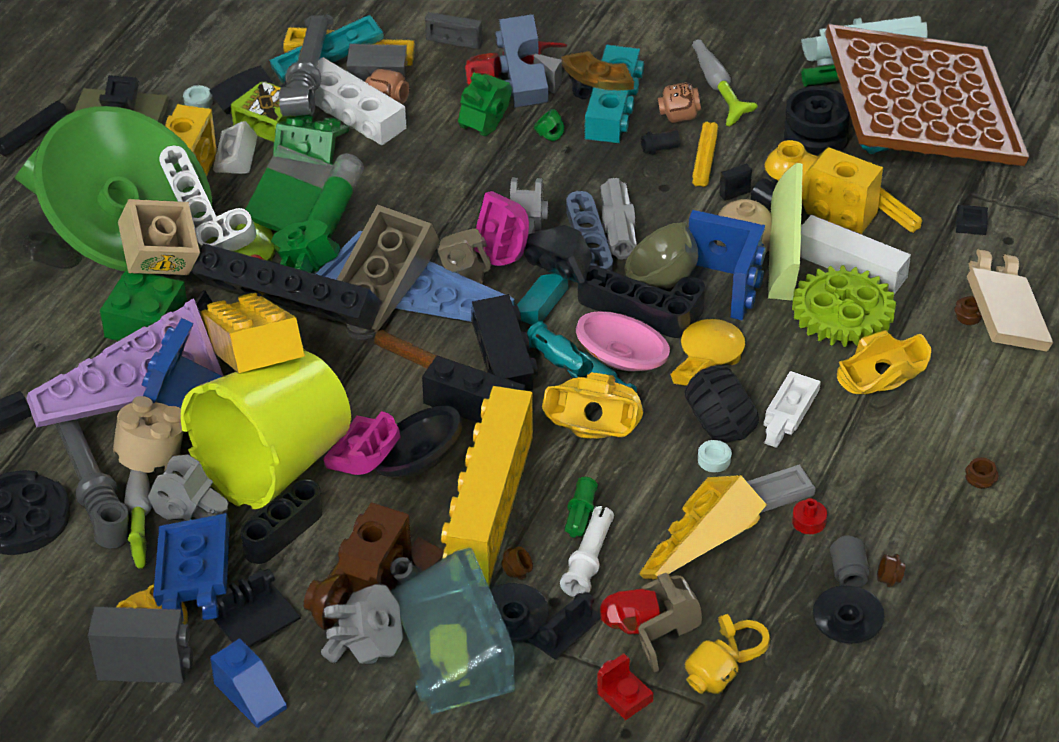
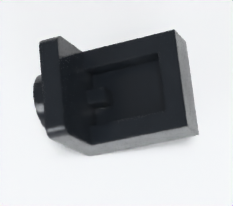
[99,75,139,111]

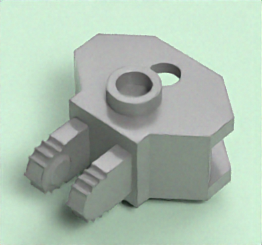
[510,177,548,250]
[148,455,229,521]
[324,585,403,664]

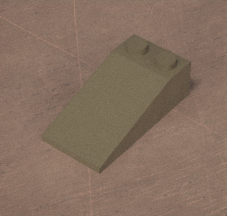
[337,204,440,333]

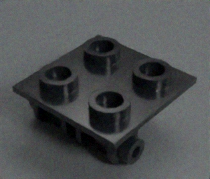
[213,568,301,647]

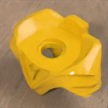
[837,330,931,394]
[542,372,643,438]

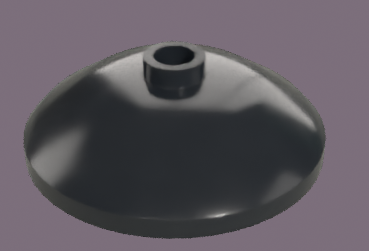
[375,406,463,478]

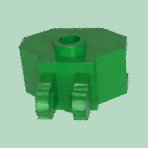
[458,72,512,137]
[271,219,341,273]

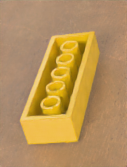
[200,293,305,373]
[441,386,533,588]

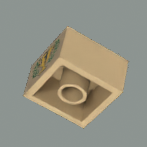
[118,199,200,275]

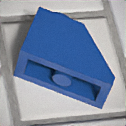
[210,638,287,728]

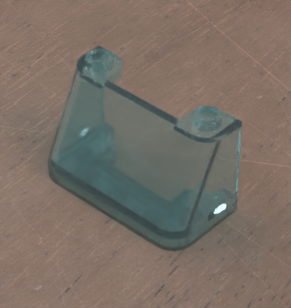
[389,547,514,714]

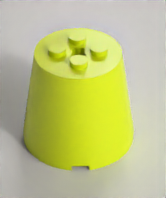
[181,351,351,509]

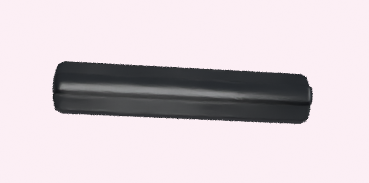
[0,101,67,156]

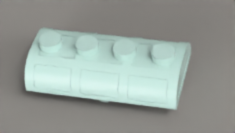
[801,16,927,66]

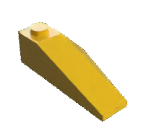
[639,475,767,579]

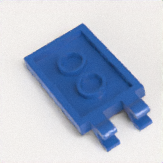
[153,513,230,620]

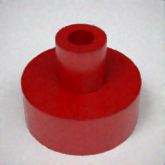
[792,498,827,534]

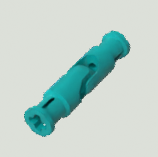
[527,321,637,393]

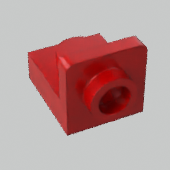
[597,654,653,720]

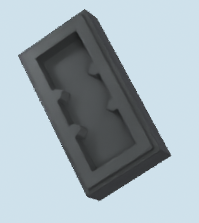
[425,12,482,49]

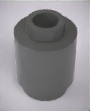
[830,535,869,587]

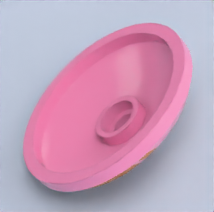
[576,312,670,371]

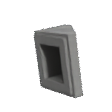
[534,53,562,93]

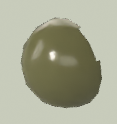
[624,222,698,290]

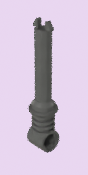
[279,14,334,116]
[55,419,128,549]

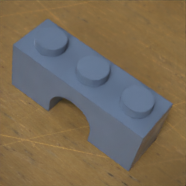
[495,14,548,108]

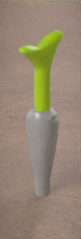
[692,39,758,127]
[124,469,152,569]

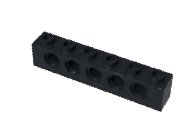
[192,243,382,331]

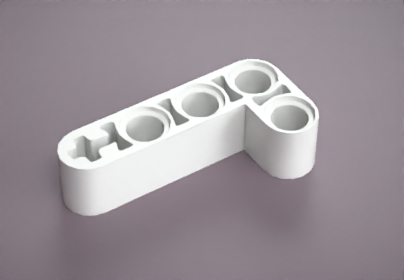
[159,145,256,252]

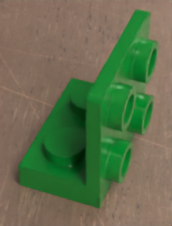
[273,115,349,168]

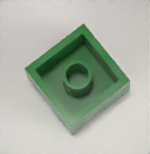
[100,271,187,341]

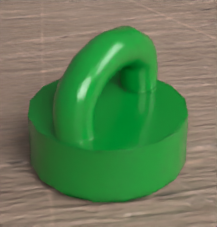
[533,109,564,141]

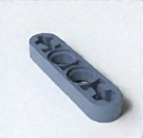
[566,191,613,271]

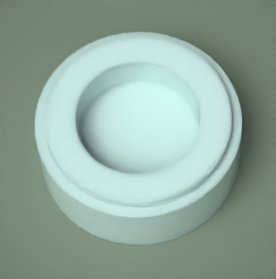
[183,85,213,109]
[698,440,732,472]

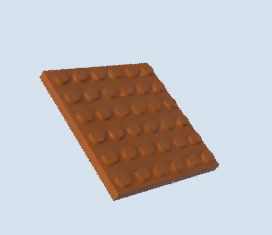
[825,24,1029,166]

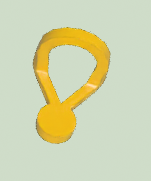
[719,614,770,663]

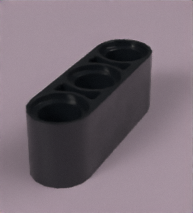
[241,479,322,564]

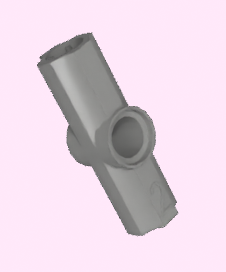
[601,178,637,259]

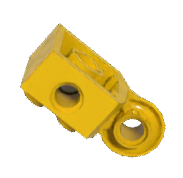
[166,104,217,177]
[765,140,883,234]

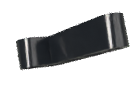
[578,265,705,338]

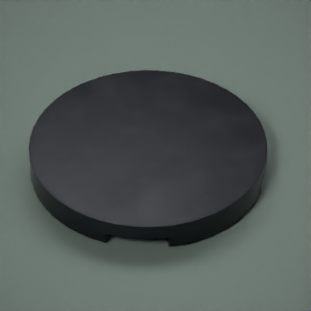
[0,470,70,555]

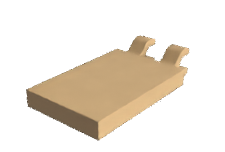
[967,249,1053,352]

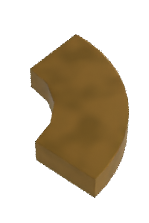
[562,51,634,91]

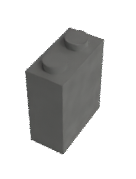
[88,607,193,683]

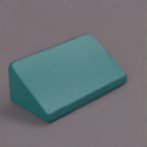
[517,274,568,325]

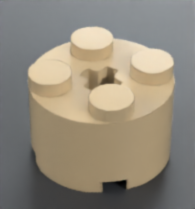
[113,396,184,473]

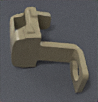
[438,229,491,284]
[638,573,702,673]

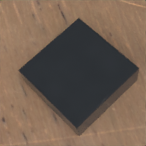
[719,163,752,201]
[956,205,988,235]

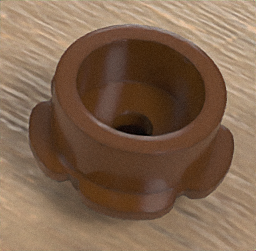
[954,296,982,325]
[965,457,999,488]
[501,546,533,580]
[877,553,905,587]

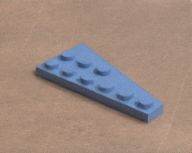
[316,231,514,322]

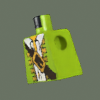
[231,82,296,142]

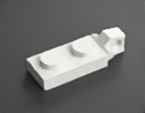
[764,371,821,448]

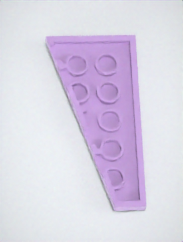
[26,298,223,428]

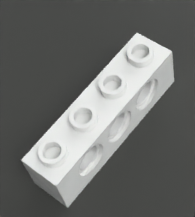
[314,57,406,145]

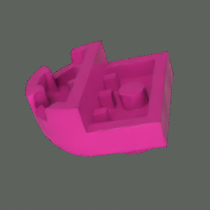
[474,191,529,266]
[323,411,401,475]

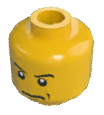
[685,639,738,694]

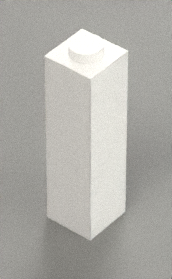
[800,215,911,294]

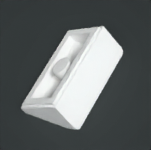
[213,121,257,174]

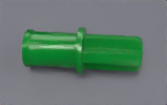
[565,477,598,538]

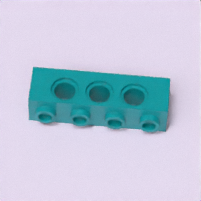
[585,45,644,143]

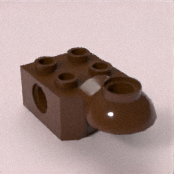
[304,502,412,631]

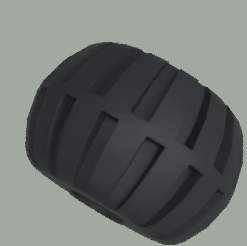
[684,365,759,443]

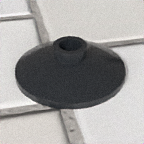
[478,583,549,641]
[813,585,885,644]

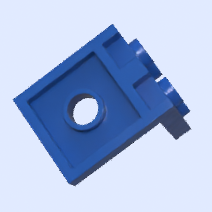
[689,210,766,320]
[141,318,223,408]

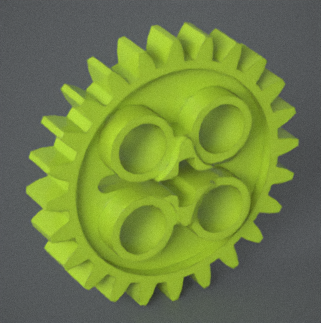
[792,265,896,347]

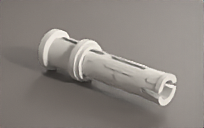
[560,506,614,597]

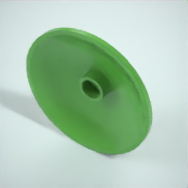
[14,106,212,272]

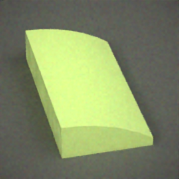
[768,163,803,301]

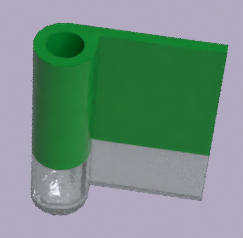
[245,145,364,239]

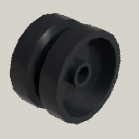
[784,86,850,156]

